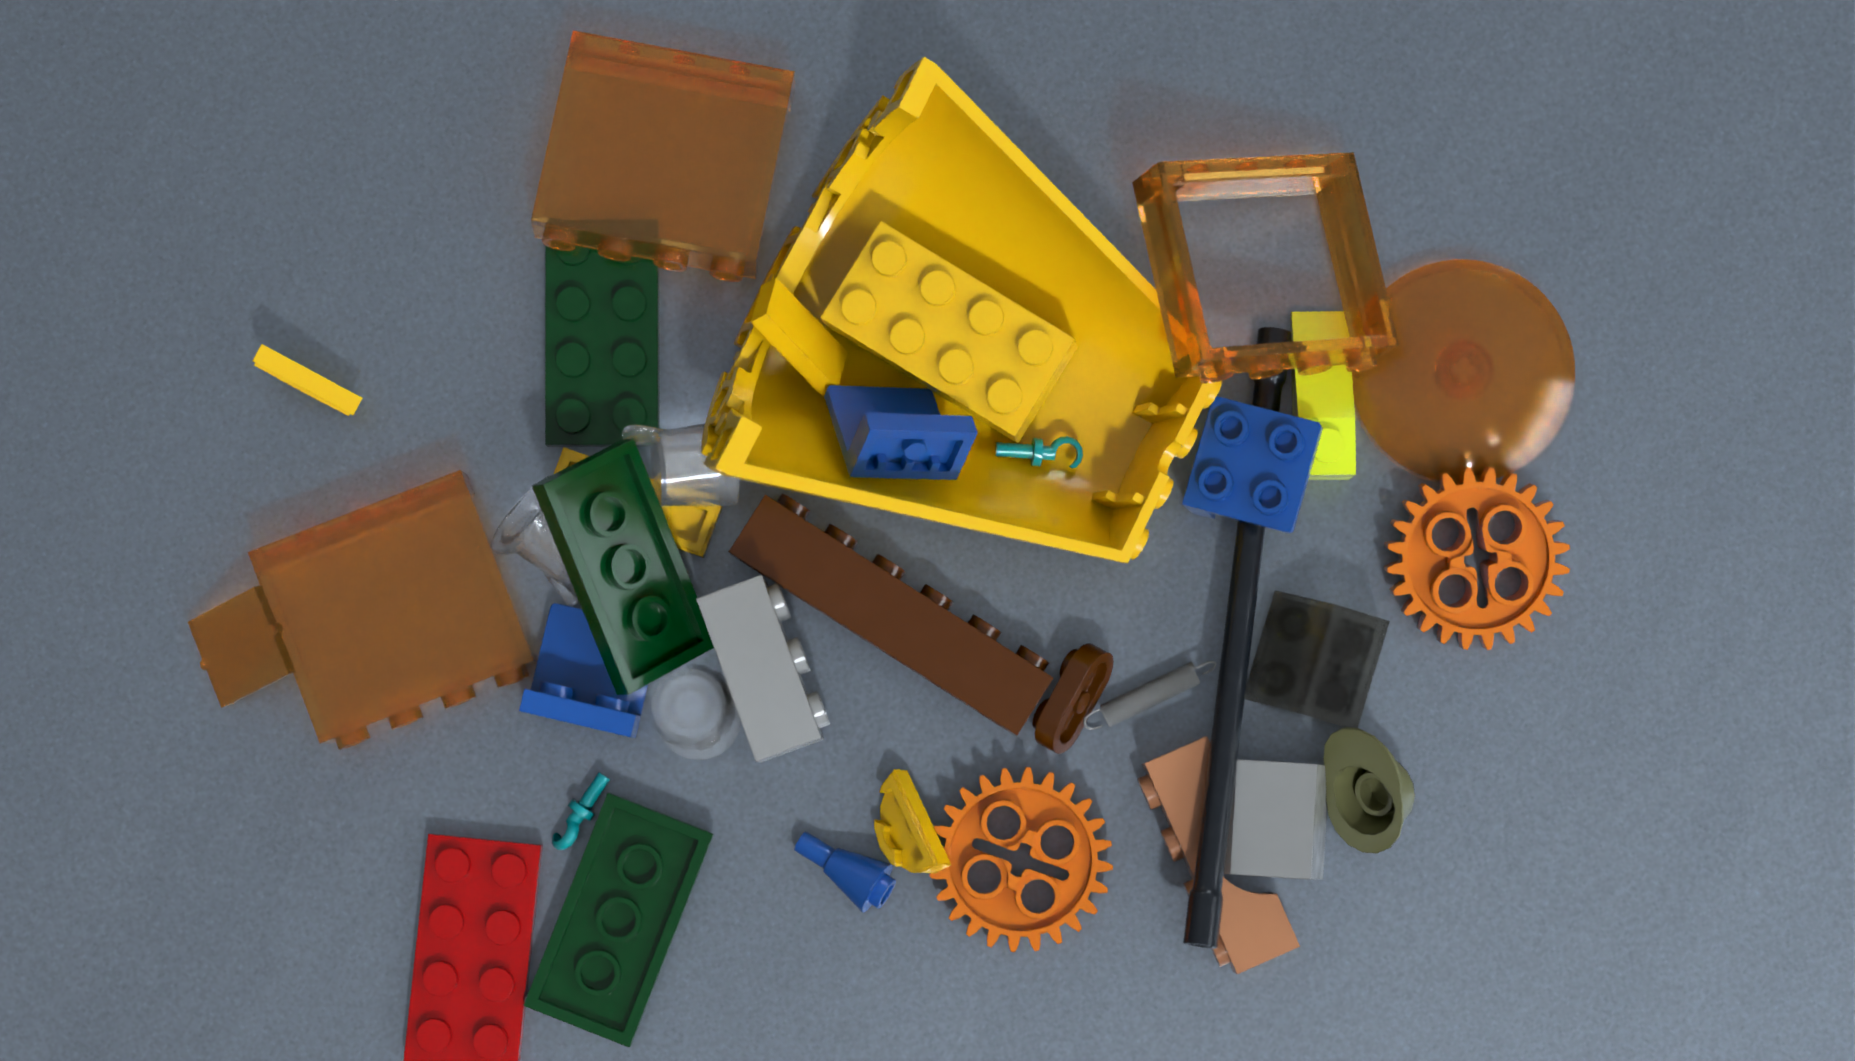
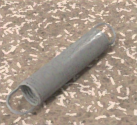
[1083,661,1216,730]

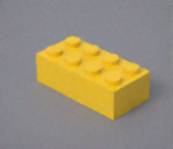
[820,221,1078,443]

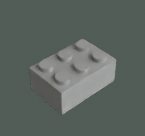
[696,575,830,763]

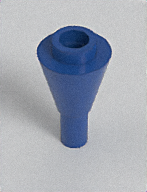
[794,831,896,913]

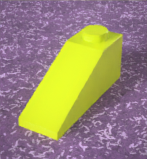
[1290,311,1356,480]

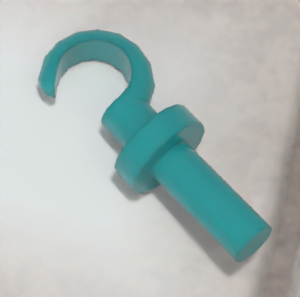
[995,436,1083,468]
[552,772,611,851]

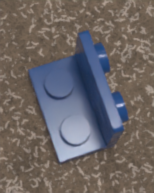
[824,385,978,480]
[1182,396,1323,534]
[519,603,649,738]

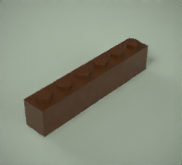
[729,493,1053,736]

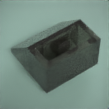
[1245,590,1390,729]

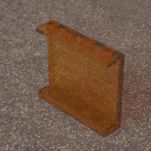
[531,30,795,282]
[248,470,538,750]

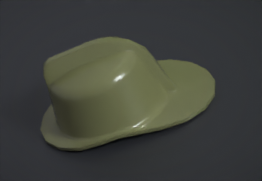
[1323,727,1415,854]

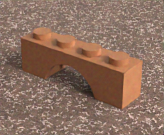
[1137,736,1300,974]

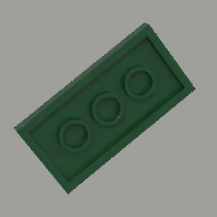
[545,220,660,447]
[532,439,714,695]
[523,793,714,1048]

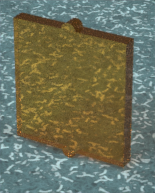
[188,585,296,708]

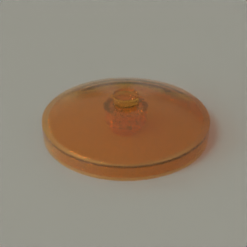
[1350,259,1575,483]

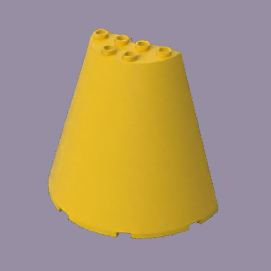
[701,57,1225,563]

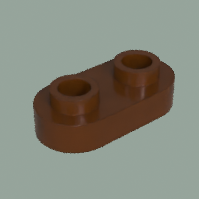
[1032,643,1114,754]

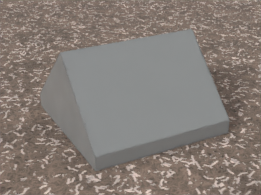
[1224,759,1327,880]

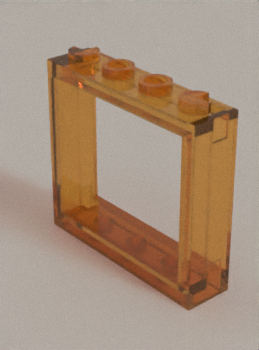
[1132,152,1399,383]

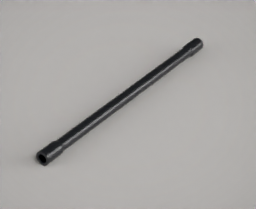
[1183,327,1292,949]

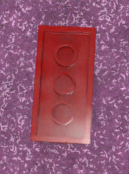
[403,834,543,1061]

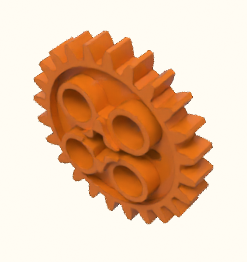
[1384,466,1570,650]
[929,767,1113,952]

